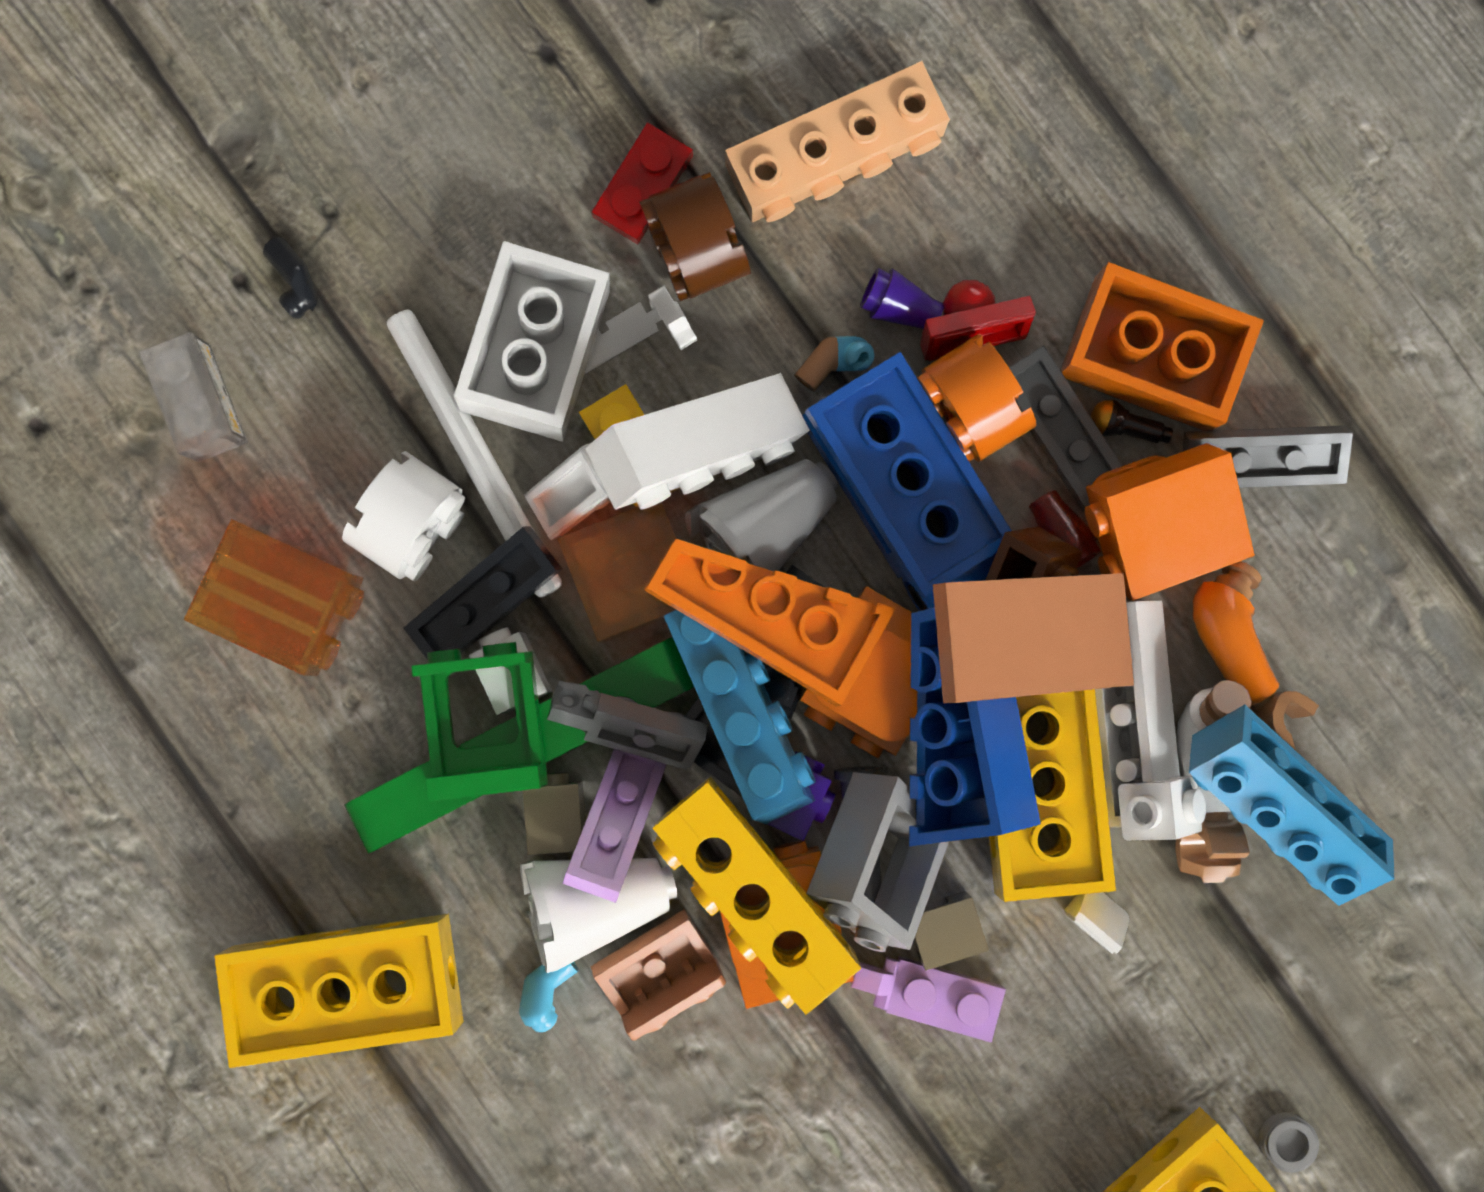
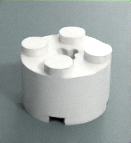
[342,451,465,582]

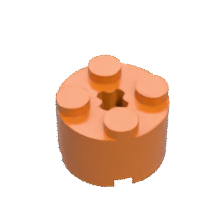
[917,334,1036,462]

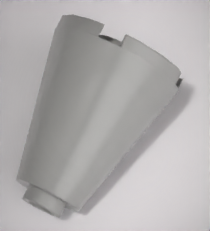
[684,459,838,571]

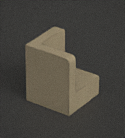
[915,891,989,971]

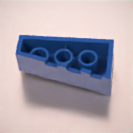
[909,608,1041,846]

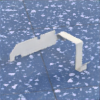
[585,285,697,374]

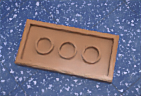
[933,573,1134,703]

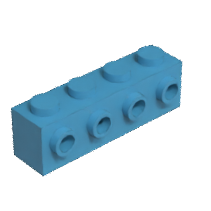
[664,610,816,824]
[1189,704,1394,906]

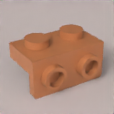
[591,909,726,1041]

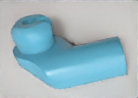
[519,962,579,1033]

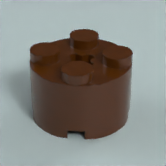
[639,172,751,302]

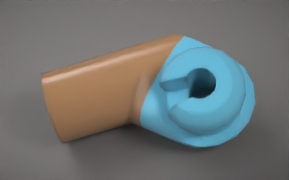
[794,336,875,392]

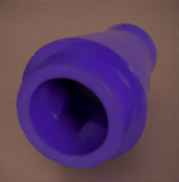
[860,268,944,329]

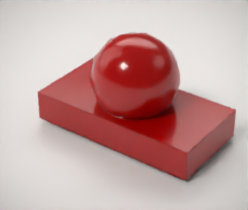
[920,280,1036,361]

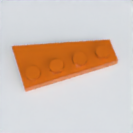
[644,539,896,706]

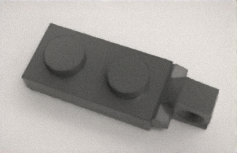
[547,681,708,770]

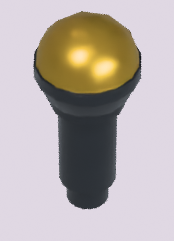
[1091,399,1173,444]

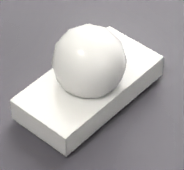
[524,442,611,540]

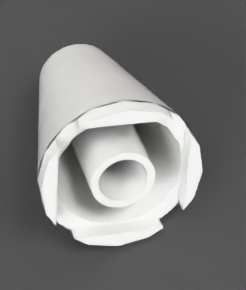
[520,858,677,973]

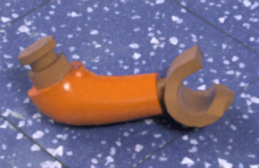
[1193,561,1319,750]

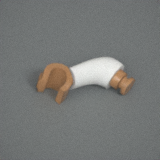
[1175,680,1251,883]

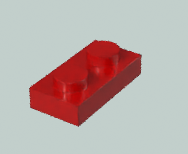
[591,122,693,245]

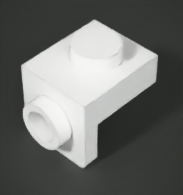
[1118,776,1206,841]

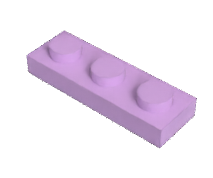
[562,749,666,903]

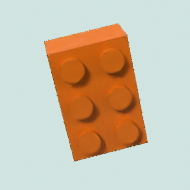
[1060,262,1264,431]

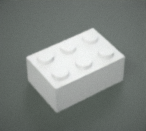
[454,241,610,442]

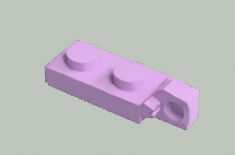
[849,956,1006,1042]

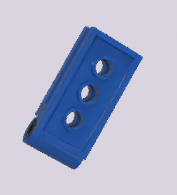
[802,352,1012,611]

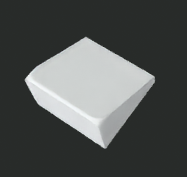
[1064,892,1129,954]

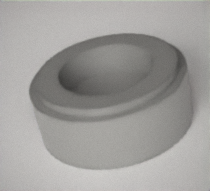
[1259,1112,1319,1173]

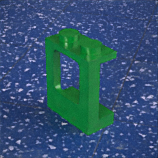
[411,642,548,802]

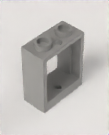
[806,772,949,952]

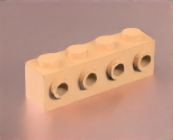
[725,61,950,223]

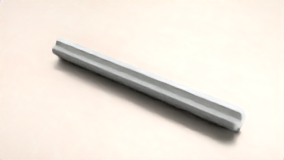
[387,309,562,597]

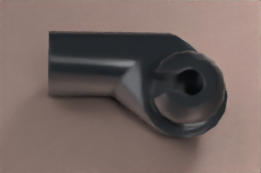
[263,237,318,319]

